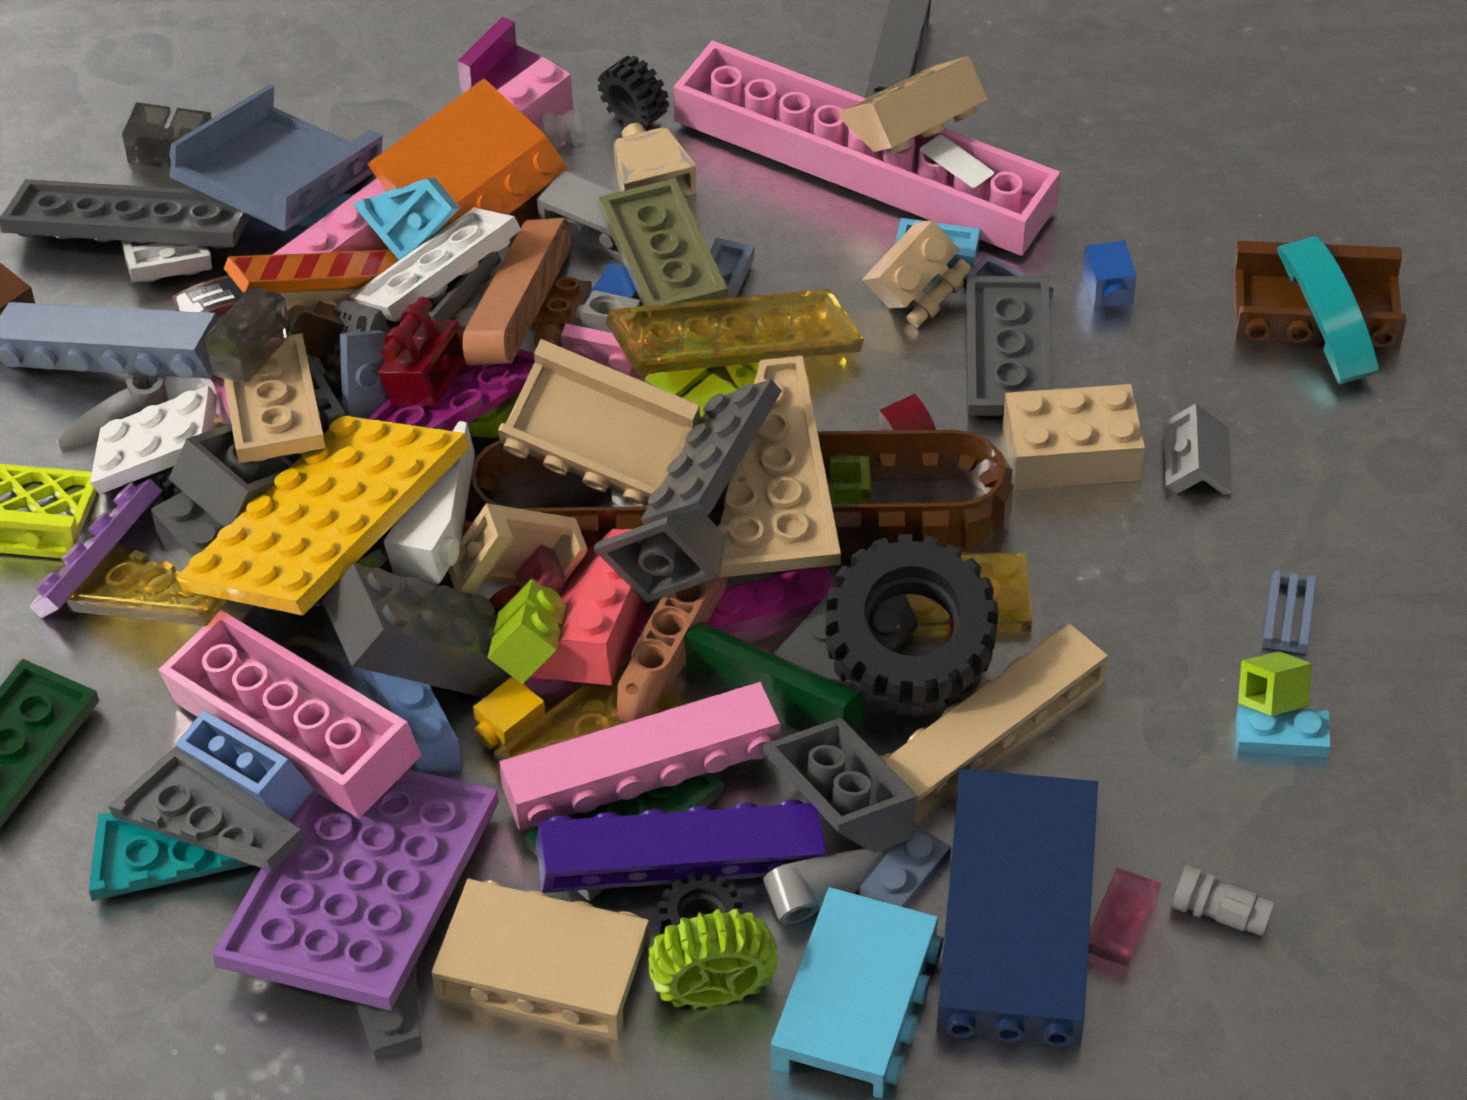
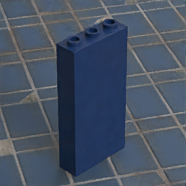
[936,769,1098,1047]

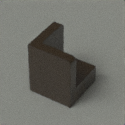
[273,301,345,360]

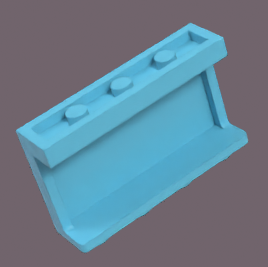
[771,887,944,1099]

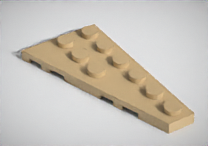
[718,356,841,578]

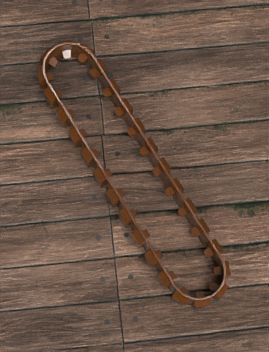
[465,430,1014,554]

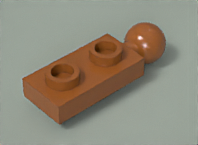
[533,277,592,349]

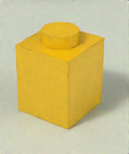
[473,677,546,759]

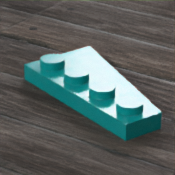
[89,813,251,901]

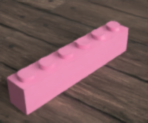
[499,682,780,831]

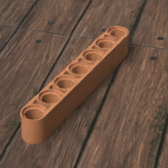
[463,218,571,366]

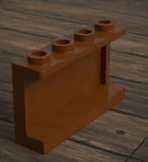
[1233,241,1406,347]

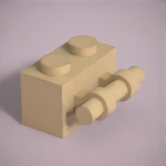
[862,220,972,328]

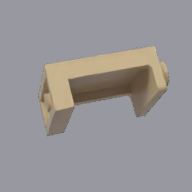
[448,503,587,595]

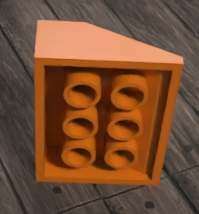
[367,78,569,235]

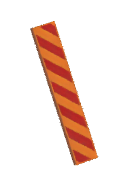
[224,250,399,294]

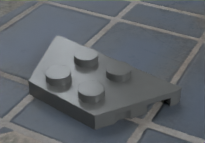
[774,544,918,688]

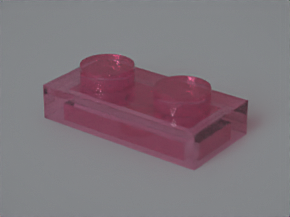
[1088,868,1161,967]

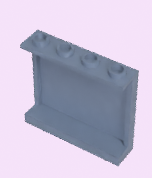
[169,84,383,231]

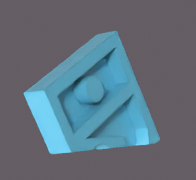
[353,177,460,260]

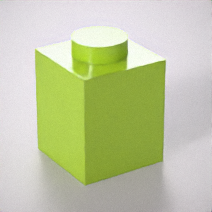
[1238,651,1312,716]

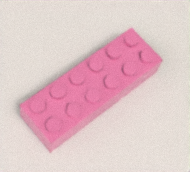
[158,610,422,819]

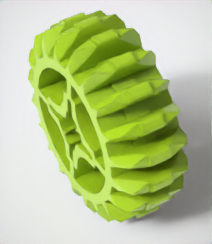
[648,909,778,1010]

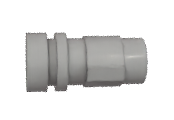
[1171,864,1275,937]

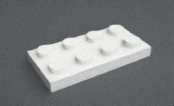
[349,208,521,322]

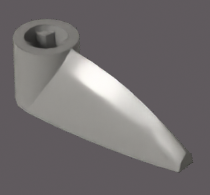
[56,374,169,450]
[763,849,888,925]

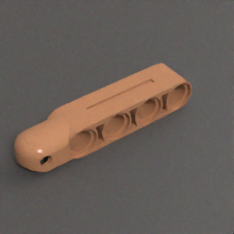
[617,577,727,723]

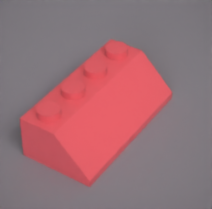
[530,529,647,686]

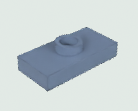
[340,330,387,418]

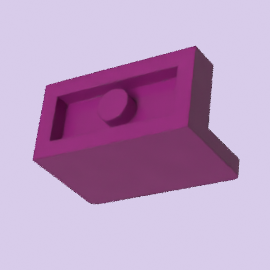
[457,16,540,91]

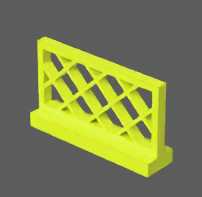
[0,464,97,558]

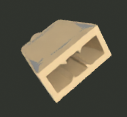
[614,123,696,197]

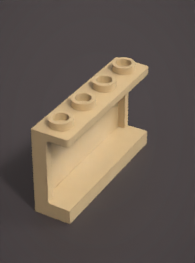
[498,339,700,507]
[431,878,650,1040]

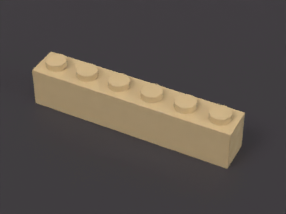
[880,623,1108,824]

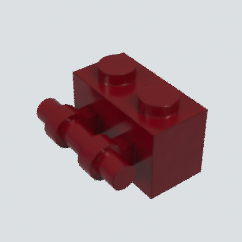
[378,296,466,406]

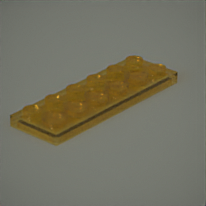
[605,289,864,375]

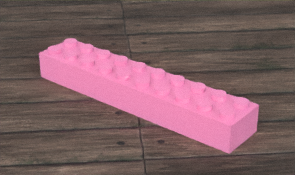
[673,40,1060,256]

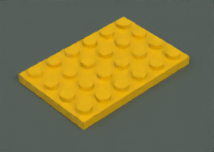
[176,416,471,615]

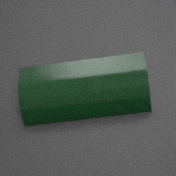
[685,622,865,732]

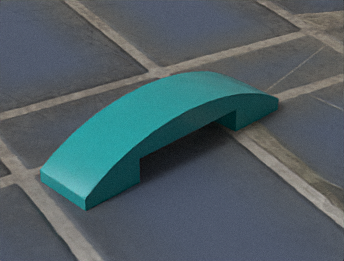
[1277,236,1379,385]

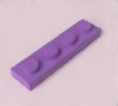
[29,479,162,618]

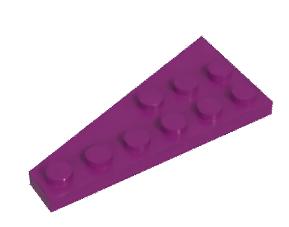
[367,349,535,431]

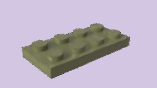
[599,178,728,320]

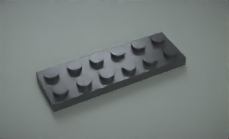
[0,179,251,249]

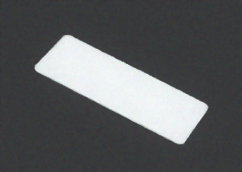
[919,135,994,188]

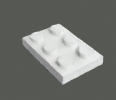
[90,385,217,494]

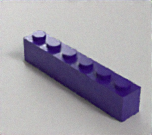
[536,800,826,893]

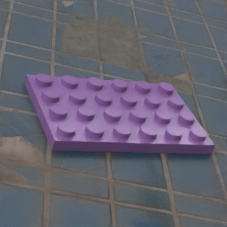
[212,769,499,1011]

